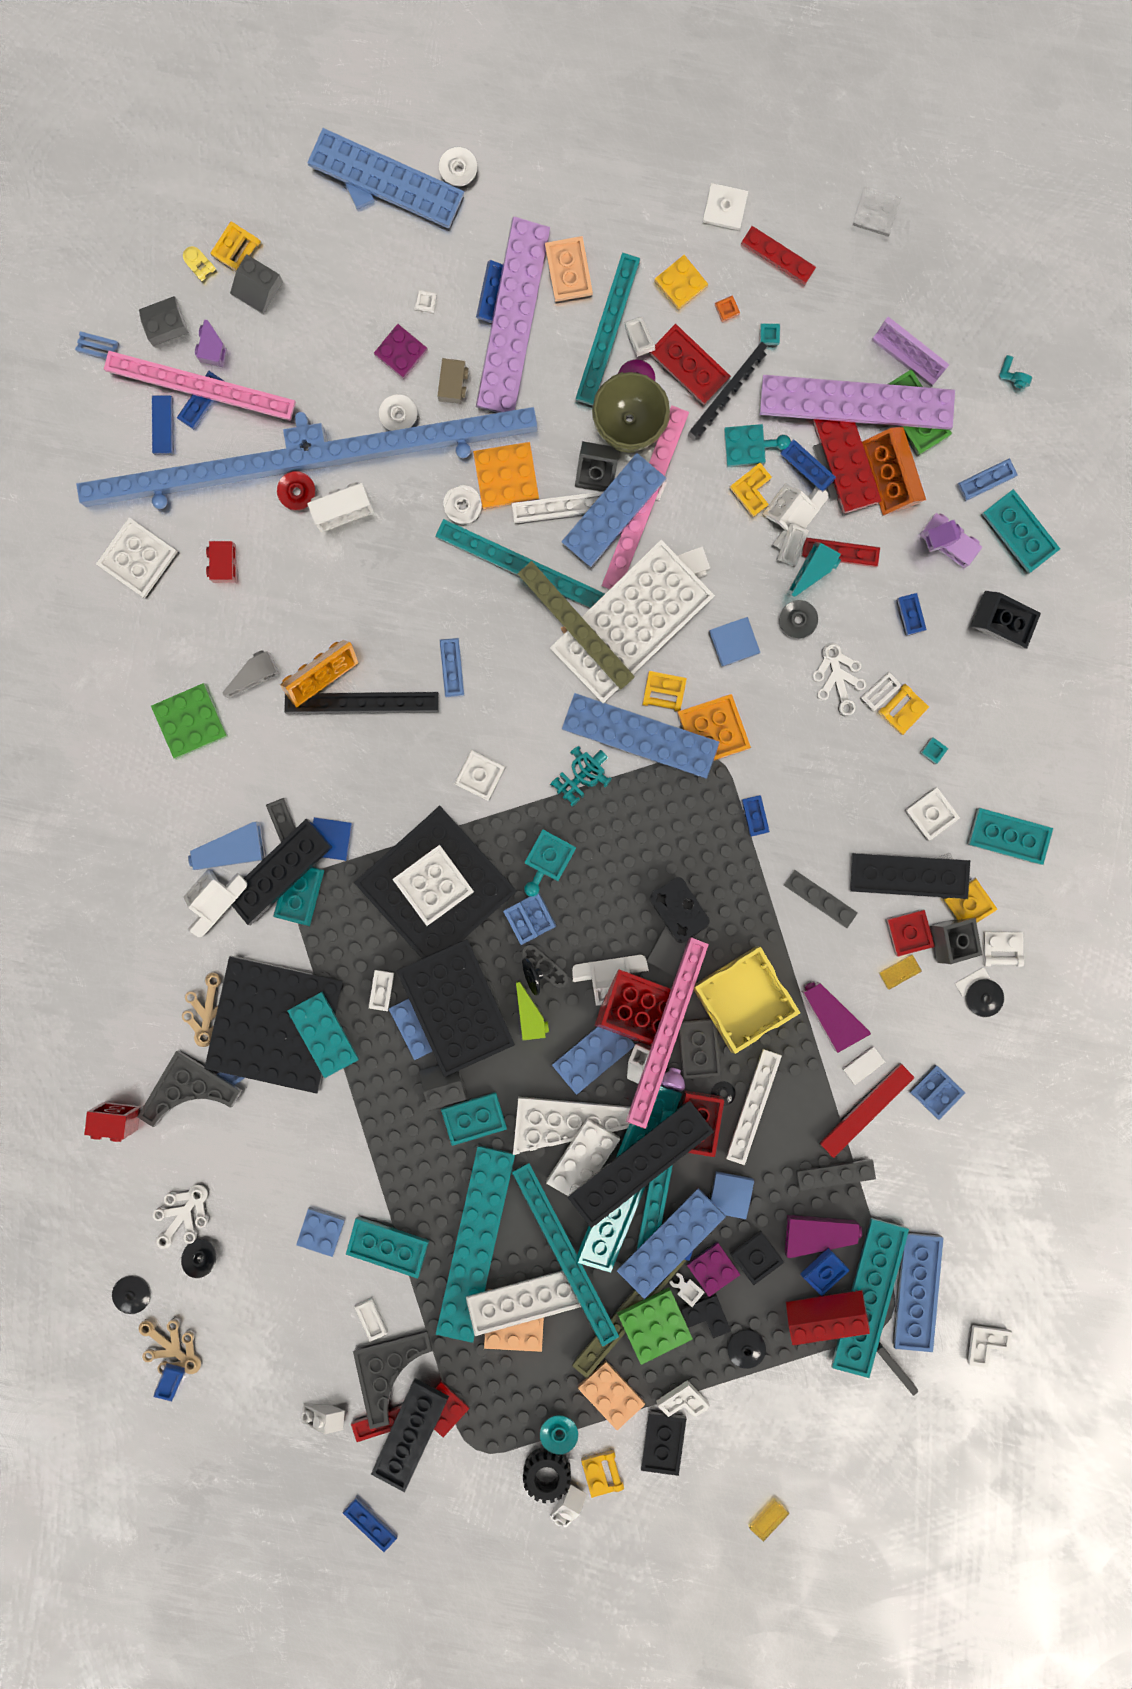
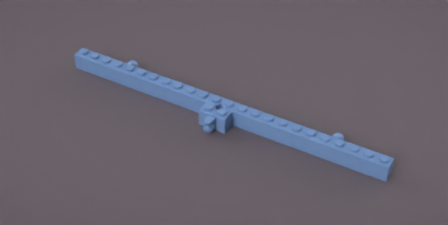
[76,407,538,509]

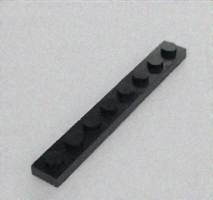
[284,692,439,714]

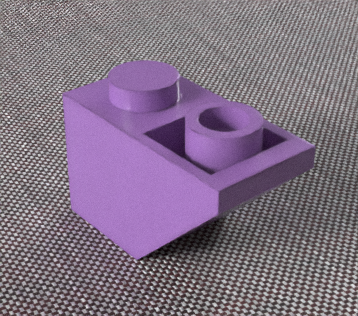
[195,319,226,367]
[924,519,961,552]

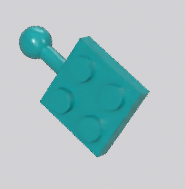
[724,424,791,467]
[524,830,576,897]

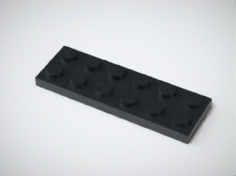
[231,819,332,925]
[850,853,971,899]
[371,1378,449,1493]

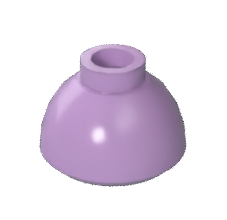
[661,1068,685,1092]

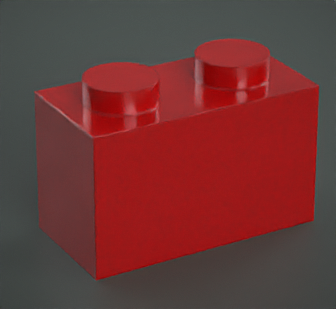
[206,541,236,583]

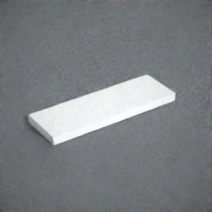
[466,1271,581,1336]

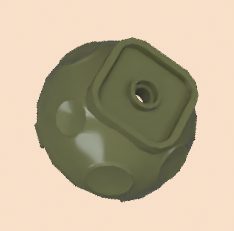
[592,372,670,453]

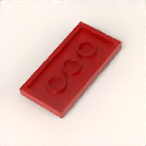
[649,323,731,405]

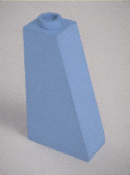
[188,822,265,870]

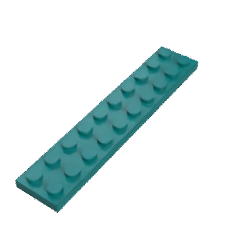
[576,1085,682,1273]
[435,1145,515,1343]

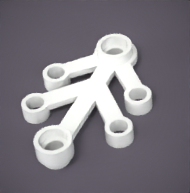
[812,643,866,716]
[153,1185,208,1249]

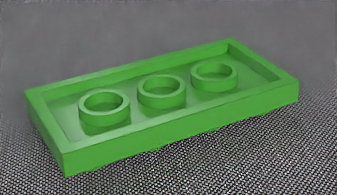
[888,369,952,456]

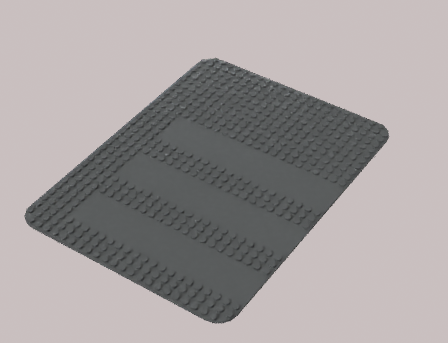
[298,760,896,1454]

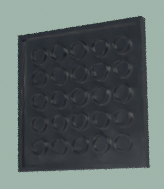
[354,805,517,959]
[204,956,343,1094]

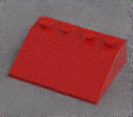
[594,969,671,1047]

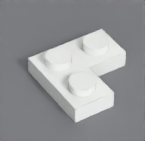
[967,1325,1012,1368]
[656,1380,710,1418]

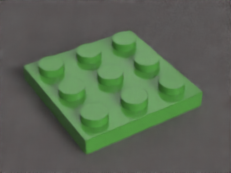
[151,683,228,759]
[617,1288,693,1365]

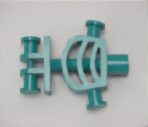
[550,746,612,807]

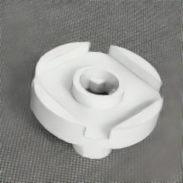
[443,485,482,525]

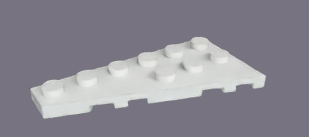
[513,1097,631,1155]

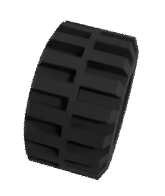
[523,1447,571,1503]

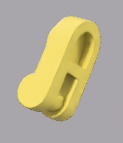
[183,246,216,282]

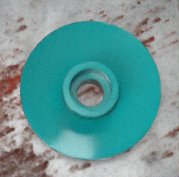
[540,1415,578,1454]

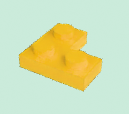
[729,463,772,517]

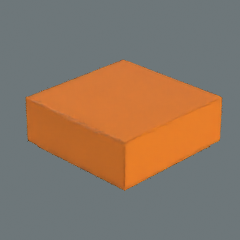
[715,295,740,322]

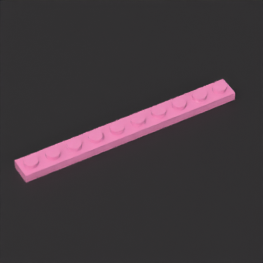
[104,351,296,421]
[601,405,689,590]
[626,937,709,1129]

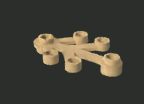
[182,972,221,1047]
[139,1319,201,1374]

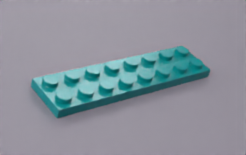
[831,1218,909,1378]

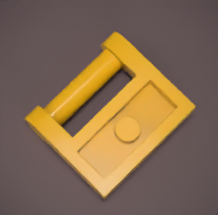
[210,221,261,272]
[642,671,687,712]
[878,684,929,735]
[581,1450,625,1498]

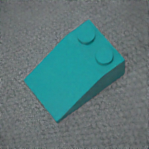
[787,542,841,597]

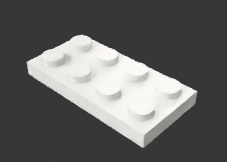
[546,1118,620,1196]

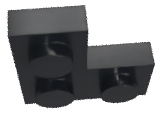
[681,1294,731,1339]

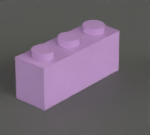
[919,513,982,569]

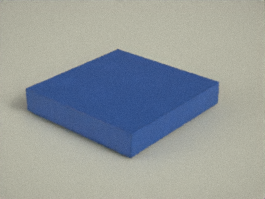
[313,817,352,861]
[800,1248,850,1296]

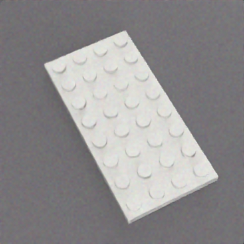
[550,539,715,703]

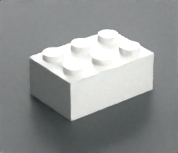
[307,482,374,532]

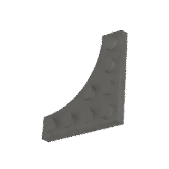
[137,1051,242,1127]
[353,1332,433,1429]

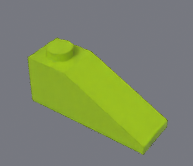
[516,981,549,1040]

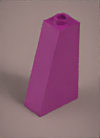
[801,981,871,1053]
[785,1215,862,1258]

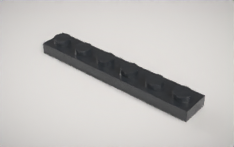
[688,342,768,441]

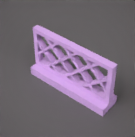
[872,317,949,387]

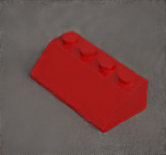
[786,1290,870,1345]

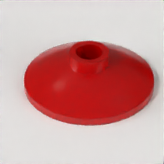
[277,471,316,510]

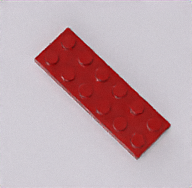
[812,419,882,514]

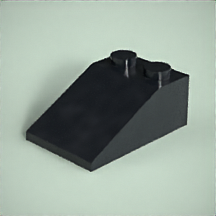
[971,591,1041,649]

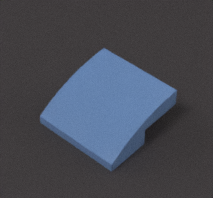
[709,617,760,667]
[503,893,556,945]
[910,1066,965,1120]
[710,1171,754,1219]

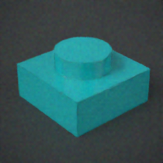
[760,324,780,345]
[921,737,949,764]

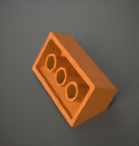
[862,427,926,515]

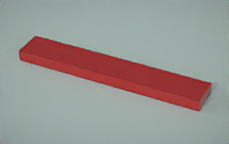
[819,1063,915,1158]

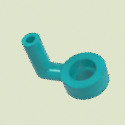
[999,355,1033,389]

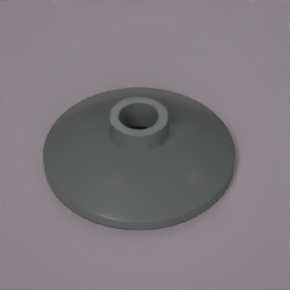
[780,600,818,639]

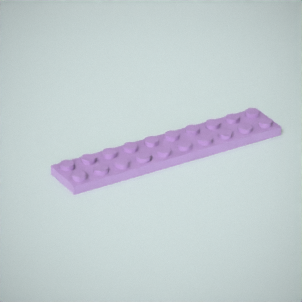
[475,216,550,413]
[760,375,955,430]

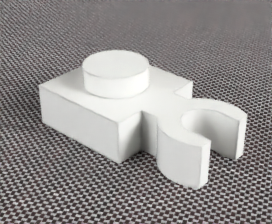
[669,1273,704,1307]

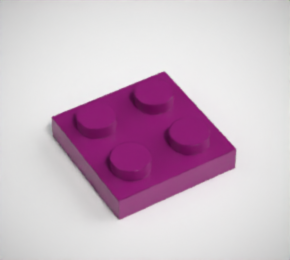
[374,324,428,379]
[687,1242,740,1297]

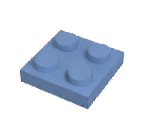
[296,1207,345,1257]

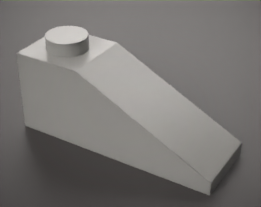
[222,650,279,698]

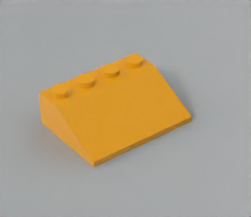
[280,640,358,708]

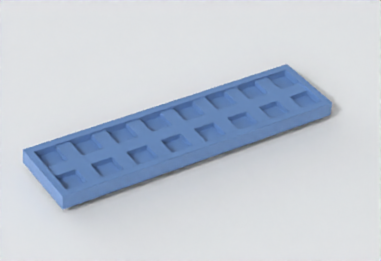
[307,128,464,229]
[562,693,720,779]

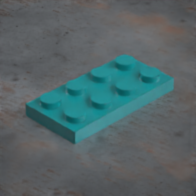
[982,489,1061,574]
[968,808,1053,865]
[287,992,359,1079]
[346,1217,430,1279]

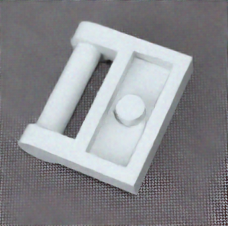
[983,932,1024,967]

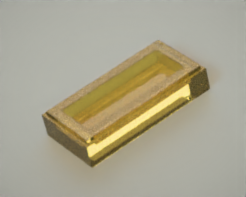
[879,954,922,990]
[749,1499,790,1542]

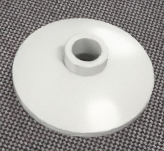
[439,147,477,186]
[379,394,417,431]

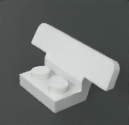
[763,483,828,550]
[183,869,247,937]
[572,955,648,1005]

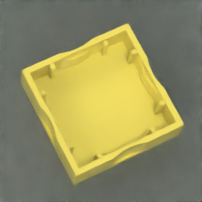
[693,946,800,1054]

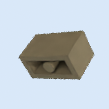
[437,358,469,404]

